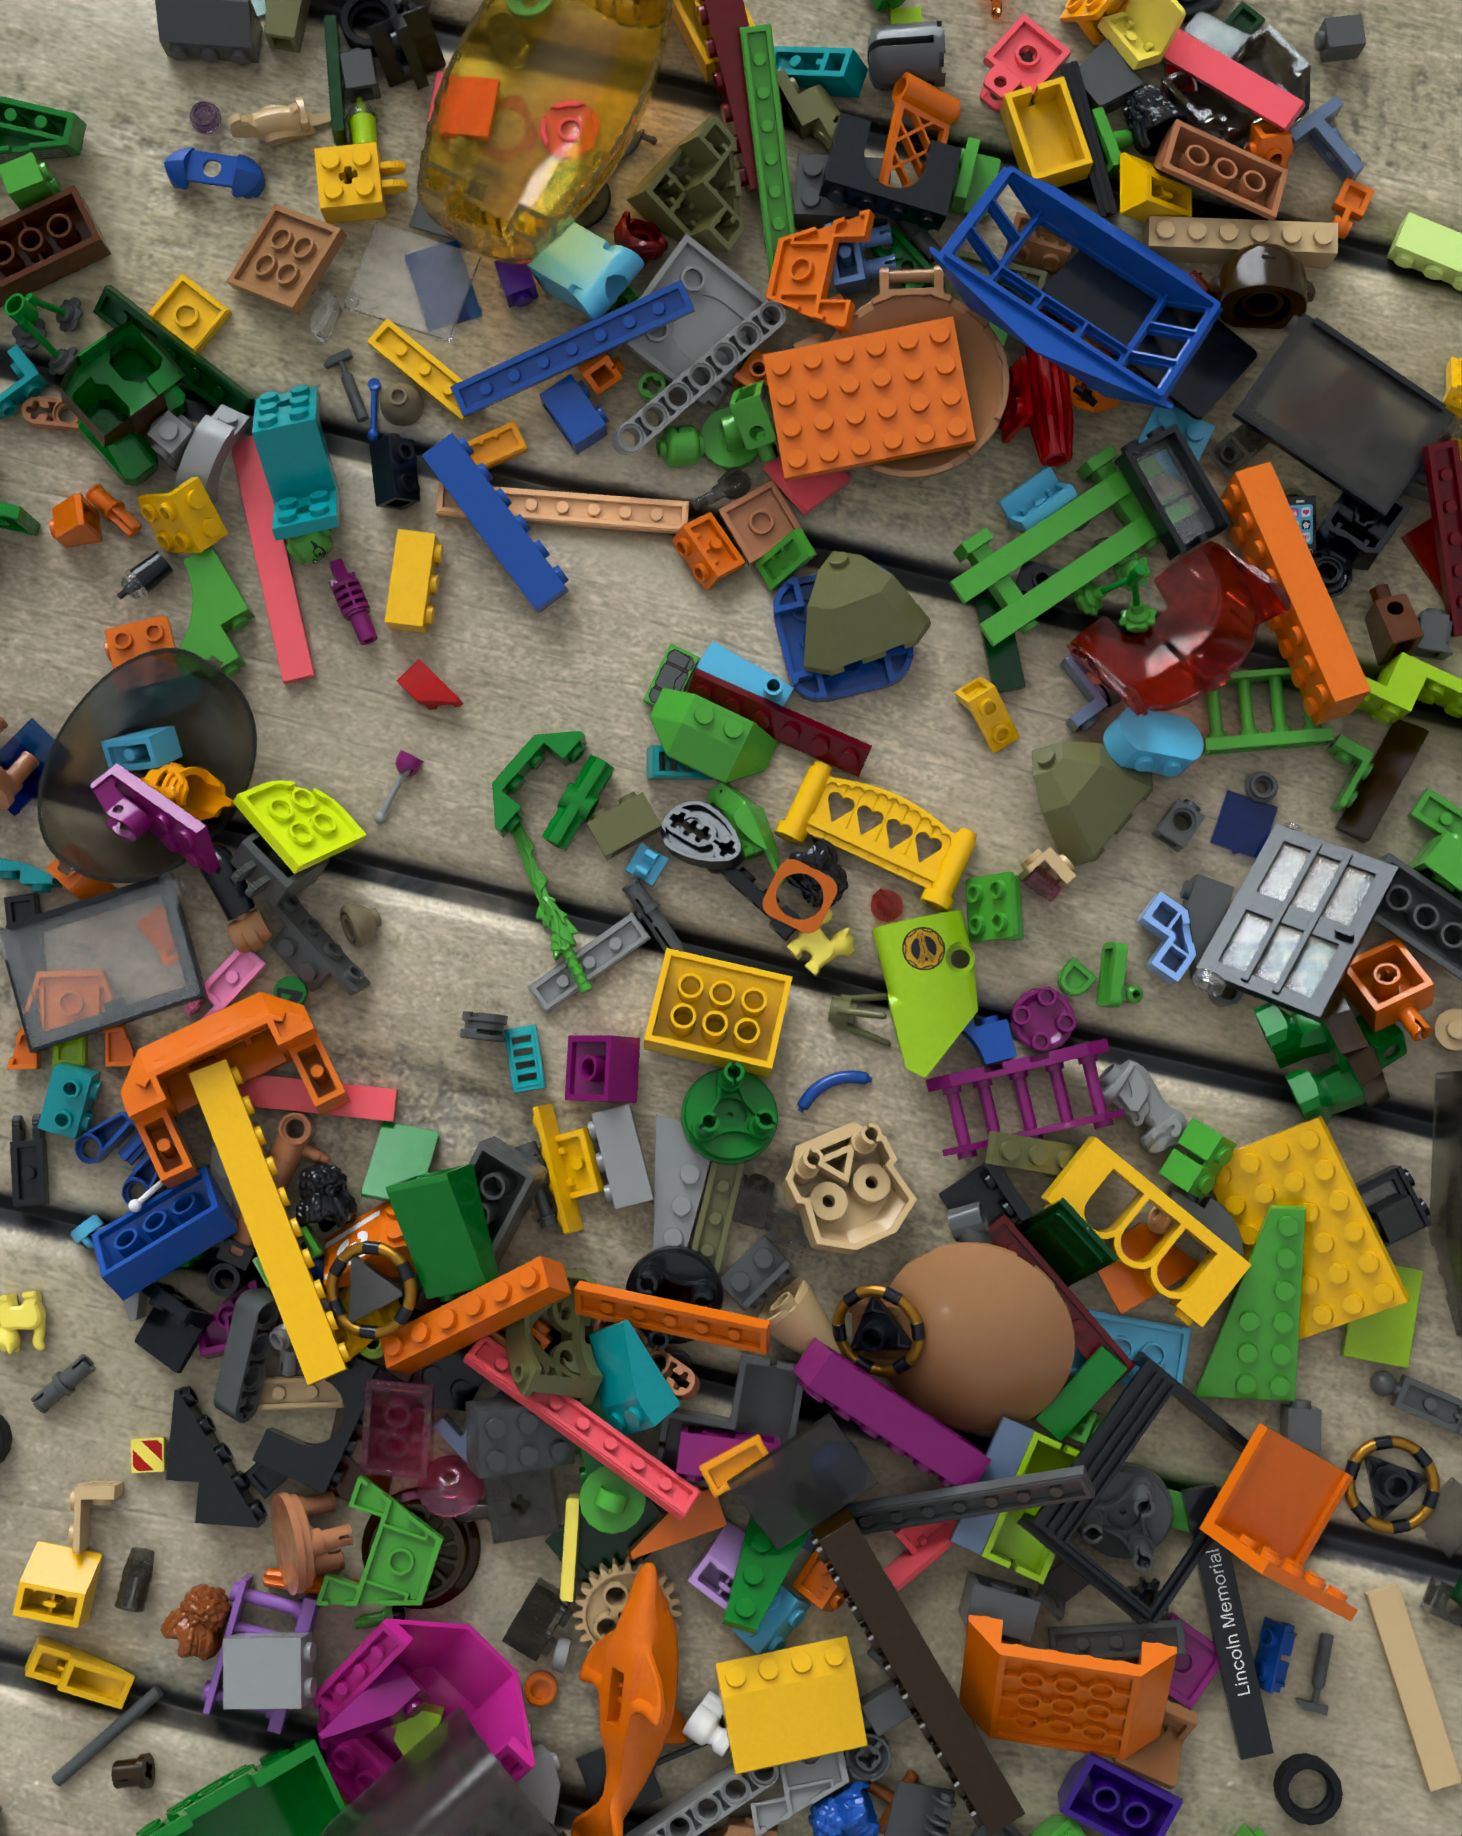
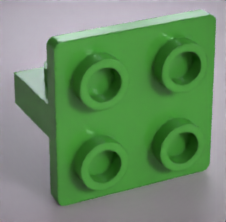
[948,137,1001,219]
[965,872,1024,943]

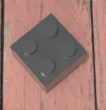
[958,1571,1041,1644]

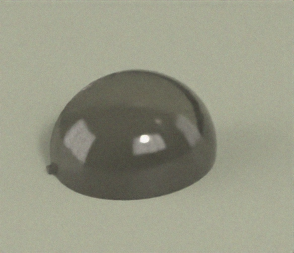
[37,648,257,883]

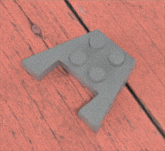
[750,1752,849,1836]

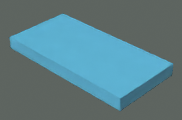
[1070,1309,1191,1384]

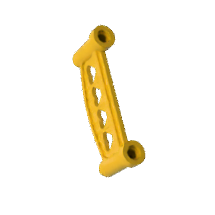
[774,761,977,912]

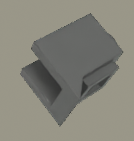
[1412,608,1453,661]

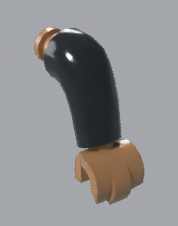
[199,842,272,954]

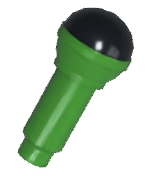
[354,1606,405,1629]

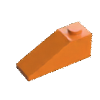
[626,1485,727,1559]

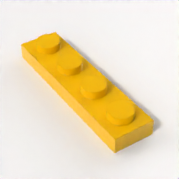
[367,318,469,423]

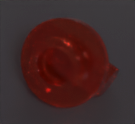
[870,888,903,922]

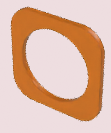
[762,859,837,933]

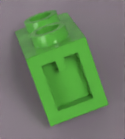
[1326,734,1374,812]

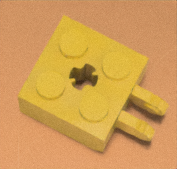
[314,142,408,224]

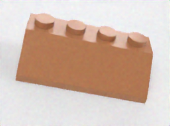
[1153,119,1289,221]

